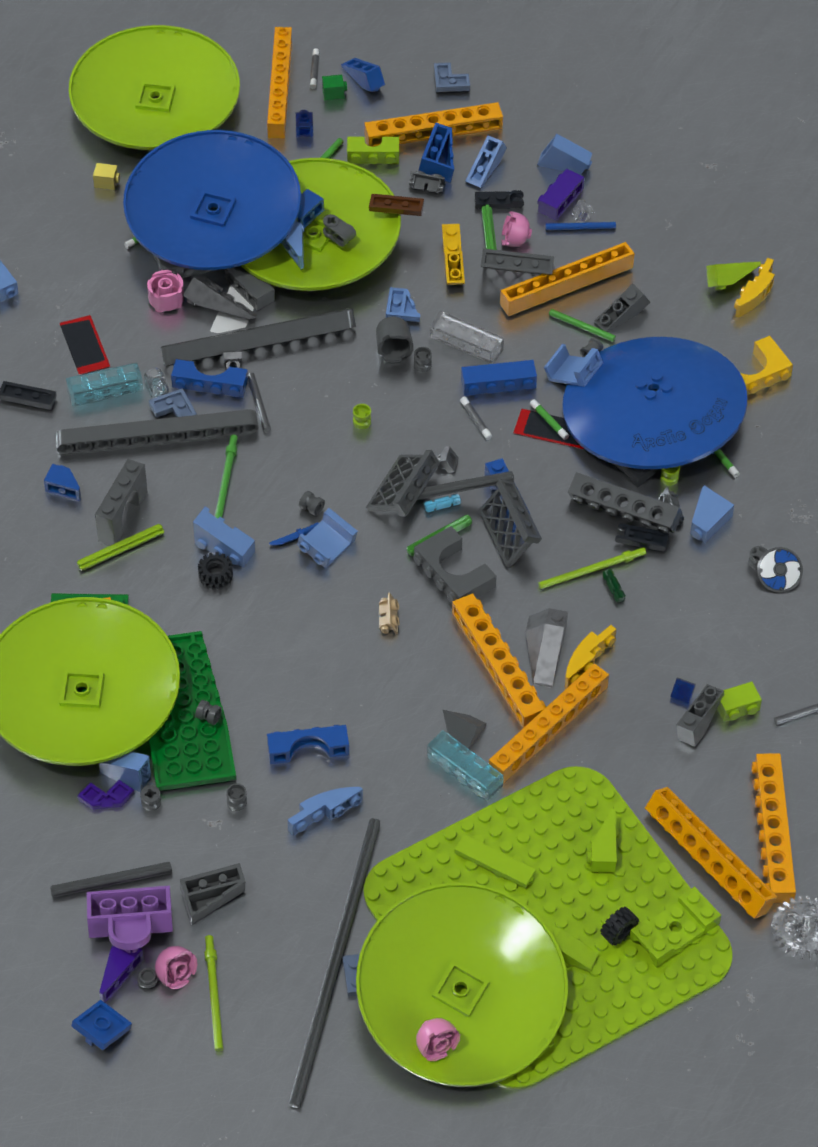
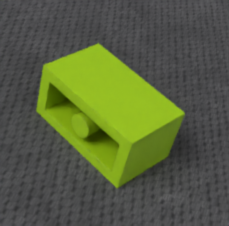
[717,682,762,722]

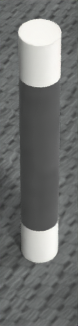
[310,48,319,89]
[460,397,493,440]

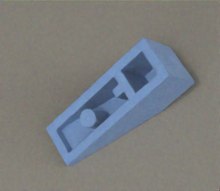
[465,135,507,188]
[281,220,304,269]

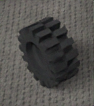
[198,552,233,589]
[600,906,639,946]

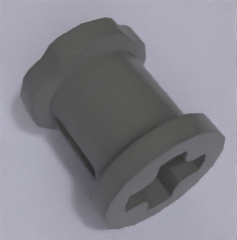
[580,337,603,357]

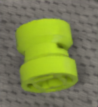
[353,404,371,429]
[660,466,680,486]

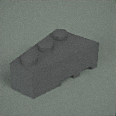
[180,863,246,925]

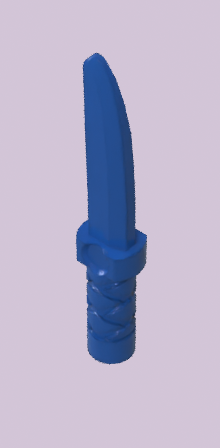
[269,522,319,546]

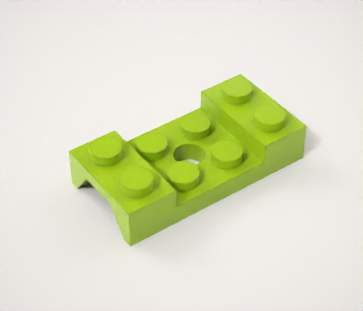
[630,886,721,967]

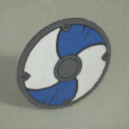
[757,547,803,593]

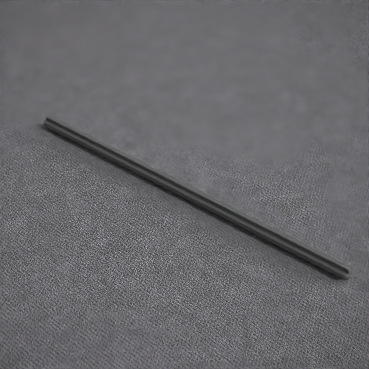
[289,818,380,1108]

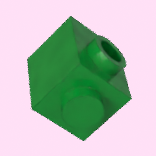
[322,74,347,100]

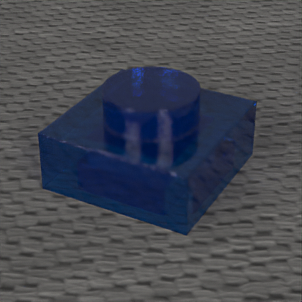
[670,678,696,704]

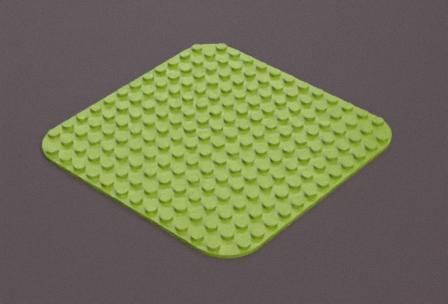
[364,766,733,1089]

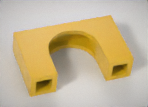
[723,336,793,395]

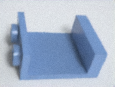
[544,344,603,387]
[297,508,358,568]

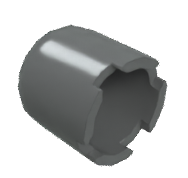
[376,316,413,363]

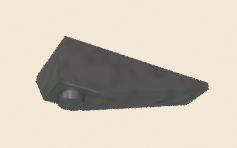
[183,276,257,319]
[525,608,568,687]

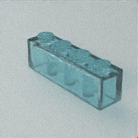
[66,363,143,406]
[427,730,504,801]

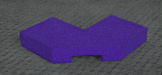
[77,780,135,810]

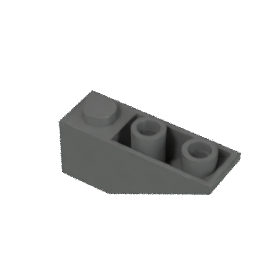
[594,284,651,332]
[676,684,724,747]

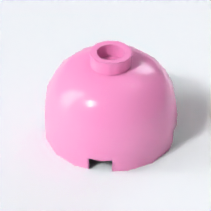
[501,211,532,247]
[155,946,198,989]
[416,1018,460,1061]

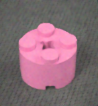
[147,270,184,312]

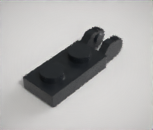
[475,190,524,209]

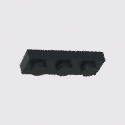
[0,381,57,410]

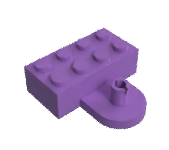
[87,885,173,953]

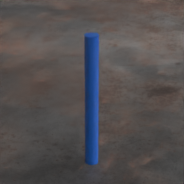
[545,222,616,231]

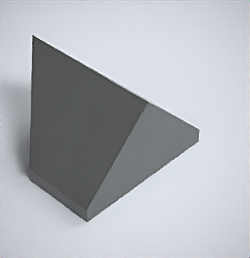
[443,710,487,754]

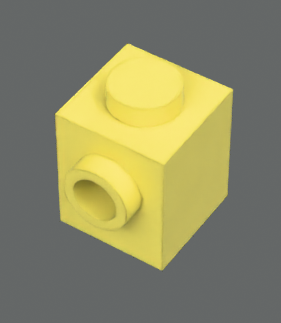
[93,163,120,190]

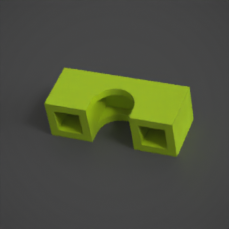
[347,137,399,164]

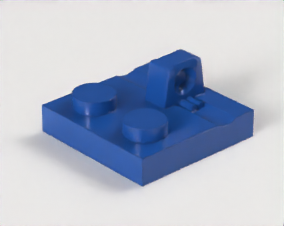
[71,1000,132,1050]

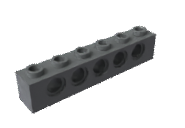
[568,472,682,534]

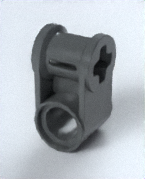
[323,214,356,247]

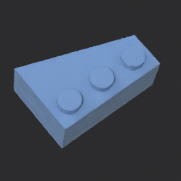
[193,506,255,568]

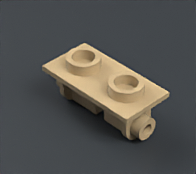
[379,592,400,635]

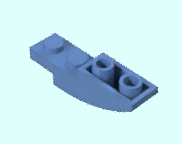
[288,787,363,836]

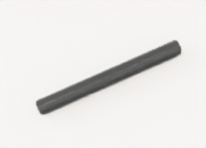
[417,471,514,500]
[50,862,172,897]

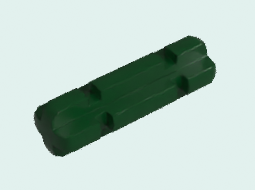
[603,569,626,603]

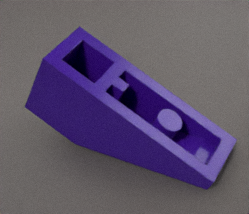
[99,945,144,1003]

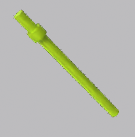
[538,547,646,589]
[204,935,223,1052]

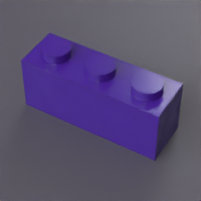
[537,169,584,221]

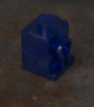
[295,110,313,137]

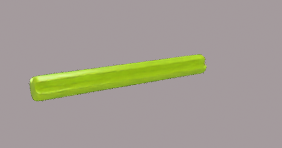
[77,524,164,571]

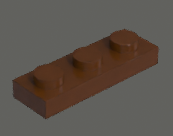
[369,194,424,216]

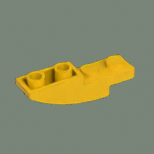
[442,224,465,285]
[734,258,775,318]
[565,625,617,689]

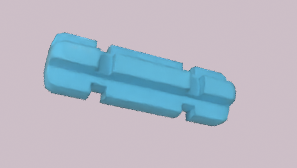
[424,494,461,512]

